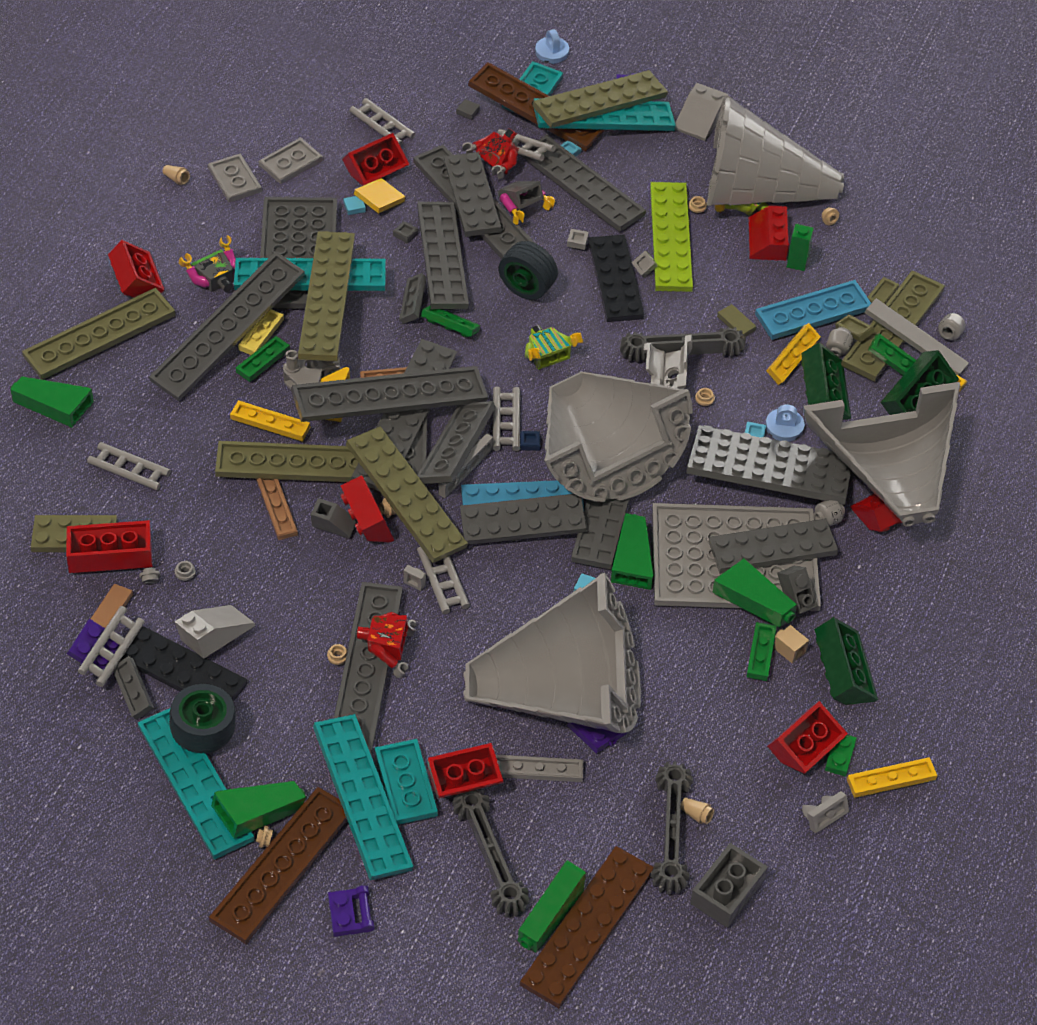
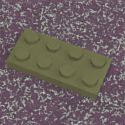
[31,515,118,552]

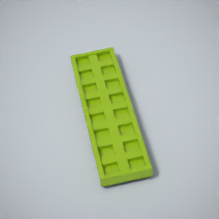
[650,182,693,292]

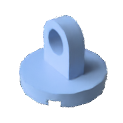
[535,29,569,64]
[765,404,805,442]

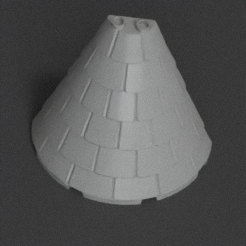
[707,95,844,206]
[544,371,693,502]
[803,382,960,527]
[463,573,641,733]

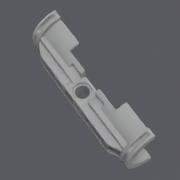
[644,335,693,450]

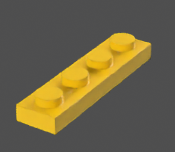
[766,323,821,385]
[230,400,310,442]
[847,757,937,798]

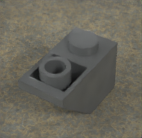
[310,498,357,539]
[777,565,818,614]

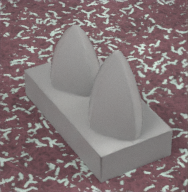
[802,791,849,833]

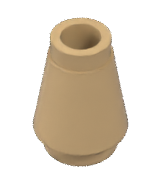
[163,165,190,185]
[680,797,714,824]

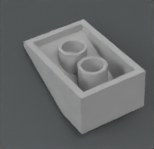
[675,83,728,141]
[175,605,255,659]

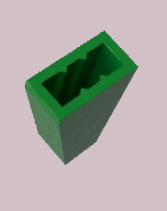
[10,376,94,428]
[611,513,653,590]
[712,558,797,627]
[211,781,306,838]
[518,860,586,953]

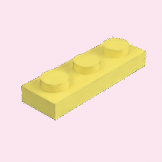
[238,310,284,355]

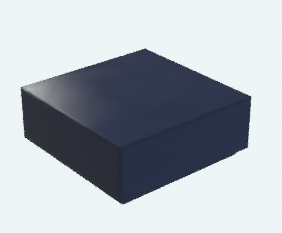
[520,431,540,451]

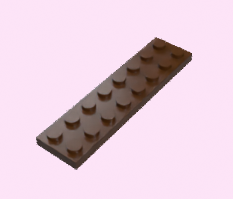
[468,62,604,151]
[209,787,348,944]
[520,846,653,1009]

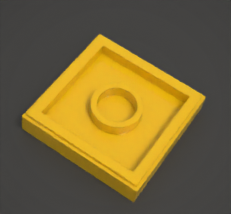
[354,178,406,213]

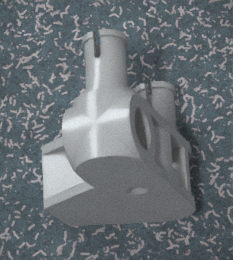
[283,350,341,390]

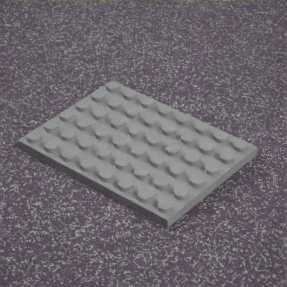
[652,503,821,611]

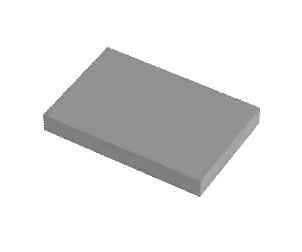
[259,137,323,184]
[207,153,262,202]

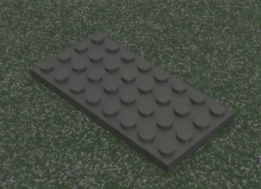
[260,197,337,309]
[686,425,851,505]

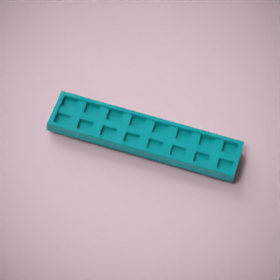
[534,98,676,131]
[234,258,386,291]
[137,708,254,860]
[313,714,414,881]

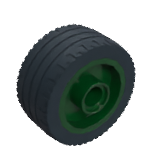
[498,241,558,300]
[169,684,236,753]

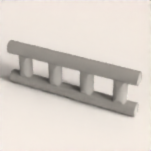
[349,98,416,146]
[497,129,556,161]
[493,387,520,451]
[87,442,171,491]
[417,547,470,614]
[78,606,145,687]

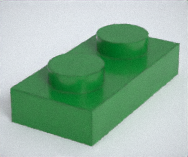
[825,735,857,777]

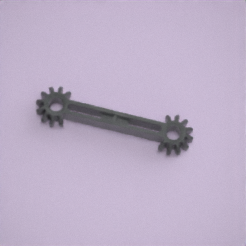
[620,326,746,363]
[651,760,693,896]
[453,789,529,917]

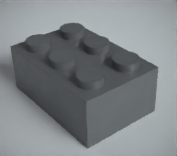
[690,843,768,928]

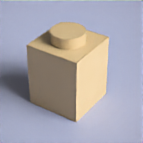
[774,625,809,664]

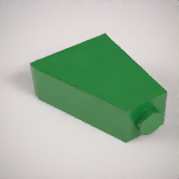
[786,224,814,271]

